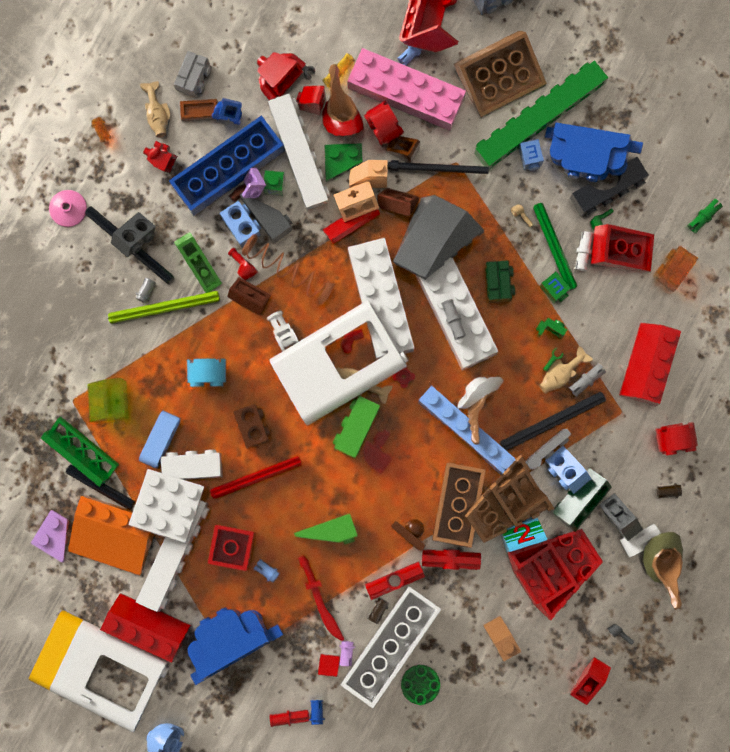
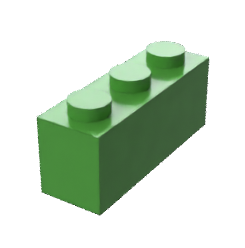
[332,396,380,459]

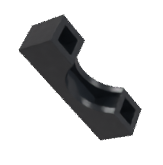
[570,157,649,217]

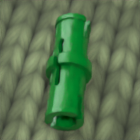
[687,199,723,234]

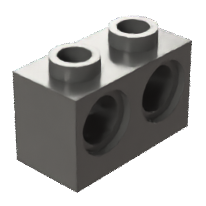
[111,212,156,258]
[599,493,643,541]

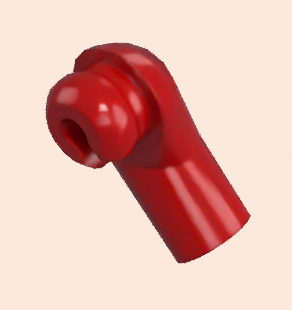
[340,329,364,353]

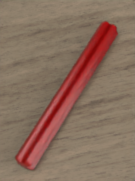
[210,456,302,499]

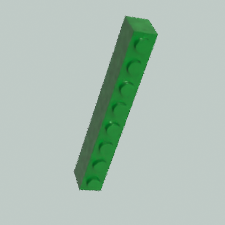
[474,60,608,170]

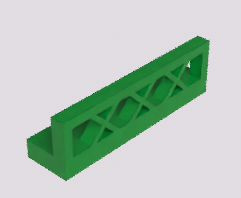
[41,417,119,487]

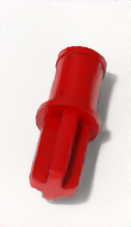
[270,710,310,727]

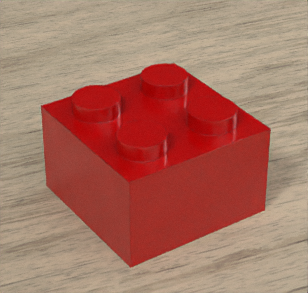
[207,525,256,571]

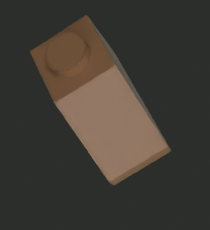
[483,616,521,661]

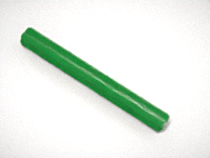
[533,203,577,291]

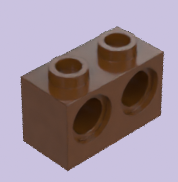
[233,404,271,449]

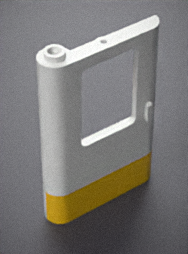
[29,610,169,733]

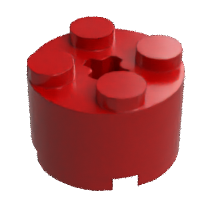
[364,100,404,145]
[655,422,698,455]

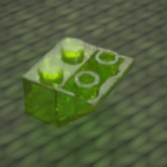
[87,378,129,422]

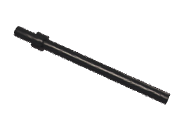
[387,160,489,174]

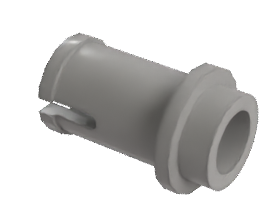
[136,278,156,303]

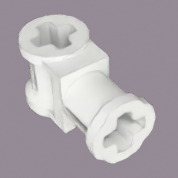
[267,311,299,352]

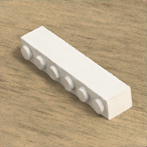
[268,94,330,210]
[136,500,209,612]

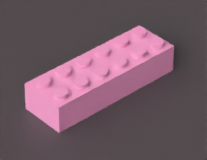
[347,48,466,131]

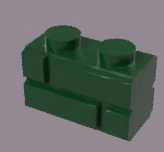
[485,260,515,303]

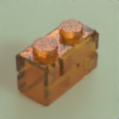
[655,246,698,292]

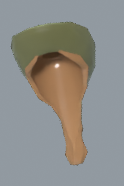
[643,532,683,610]

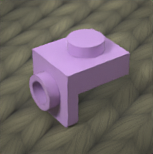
[242,168,266,198]

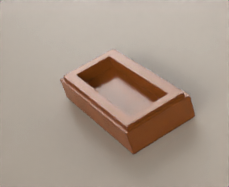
[180,99,218,121]

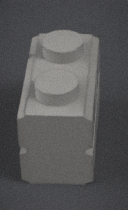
[174,51,211,97]

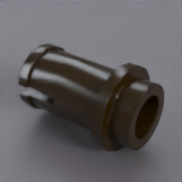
[656,483,682,499]
[367,598,389,624]

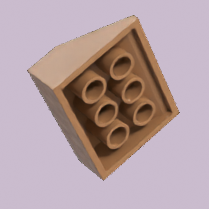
[454,31,547,117]

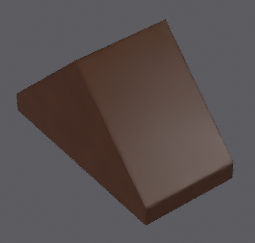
[386,136,420,163]

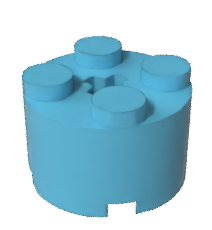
[187,359,226,387]

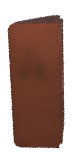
[377,188,419,216]
[227,277,271,315]

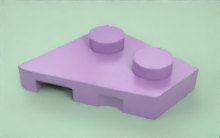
[31,510,69,563]

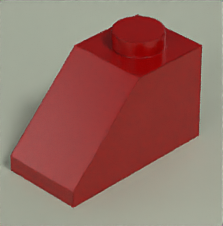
[296,85,326,116]
[570,657,611,705]

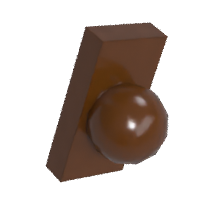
[391,519,426,551]

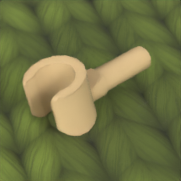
[511,204,533,227]

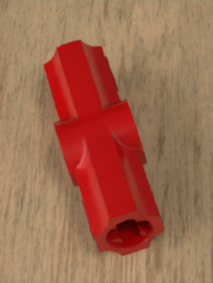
[422,549,481,570]
[365,561,425,600]

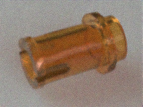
[91,117,111,143]

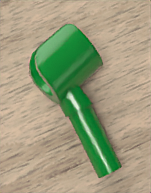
[590,208,614,229]
[543,348,563,372]

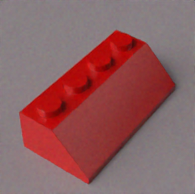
[619,323,681,407]
[100,593,191,663]

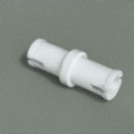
[575,231,594,271]

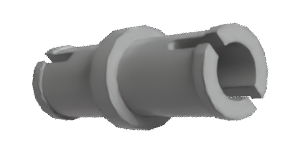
[441,299,466,340]
[569,363,606,397]

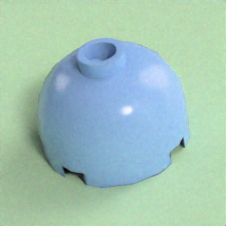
[146,723,184,752]

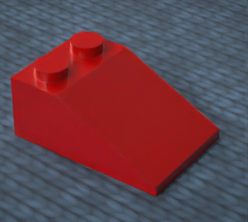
[591,224,655,272]

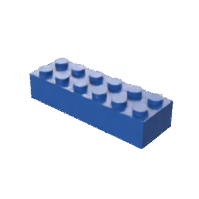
[169,115,285,216]

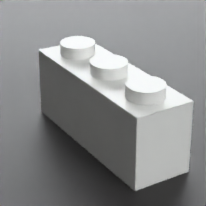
[161,450,223,480]

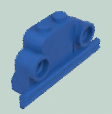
[545,122,643,182]
[188,607,284,685]

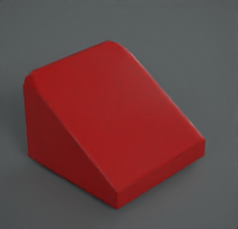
[318,654,340,677]

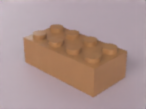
[432,462,486,548]

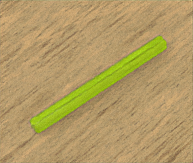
[108,291,220,324]

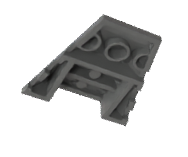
[393,195,484,280]

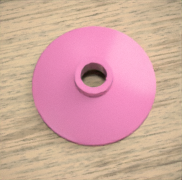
[49,190,87,227]

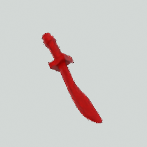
[298,555,344,641]

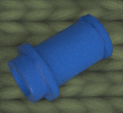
[309,700,325,725]

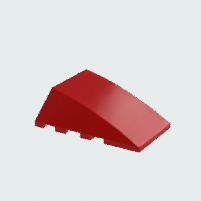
[508,529,603,620]

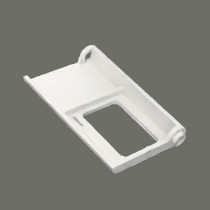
[270,300,409,425]

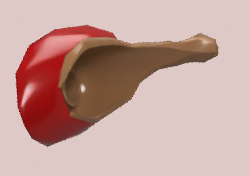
[322,64,364,136]

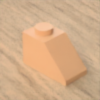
[349,160,388,188]

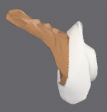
[458,377,504,445]

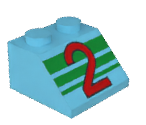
[501,518,547,552]

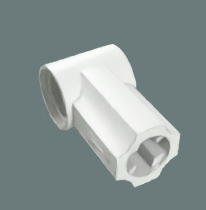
[620,524,661,557]

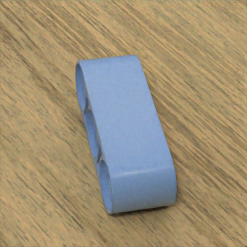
[139,410,181,469]

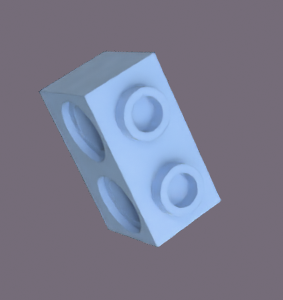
[220,201,261,248]
[545,446,591,494]

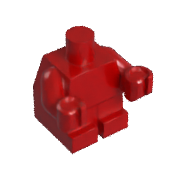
[143,141,178,173]

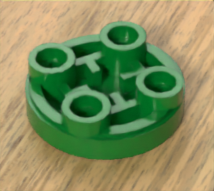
[401,664,441,705]

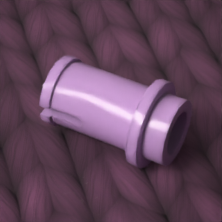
[339,641,355,666]

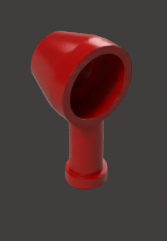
[228,248,258,281]

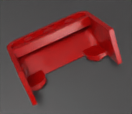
[399,0,459,52]

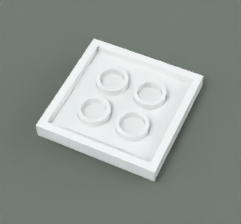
[129,469,204,544]

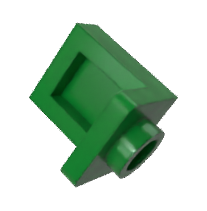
[536,318,568,339]

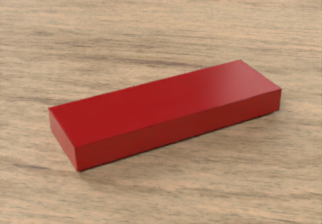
[323,209,380,244]

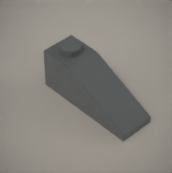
[240,192,292,243]

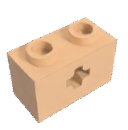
[334,181,379,222]

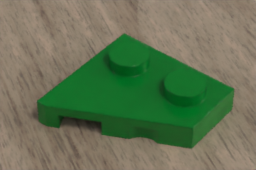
[324,143,363,182]

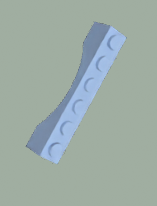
[418,386,516,475]

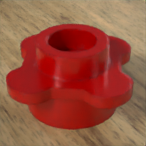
[392,367,415,388]

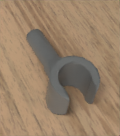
[608,624,634,645]

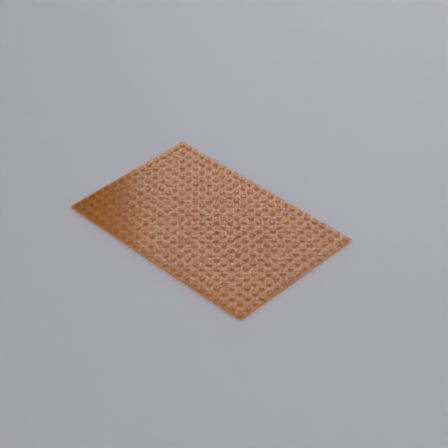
[73,163,622,631]

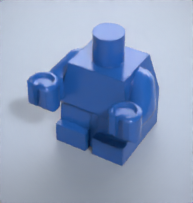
[212,98,242,125]

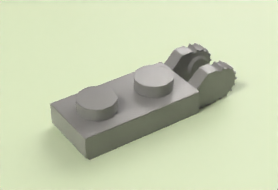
[526,429,571,470]

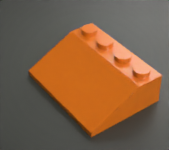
[68,496,154,576]

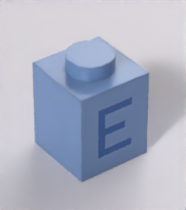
[518,139,544,171]

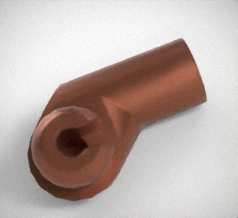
[229,184,246,202]

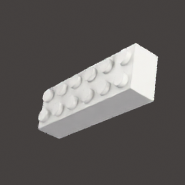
[348,238,414,360]
[416,257,498,371]
[341,586,441,708]

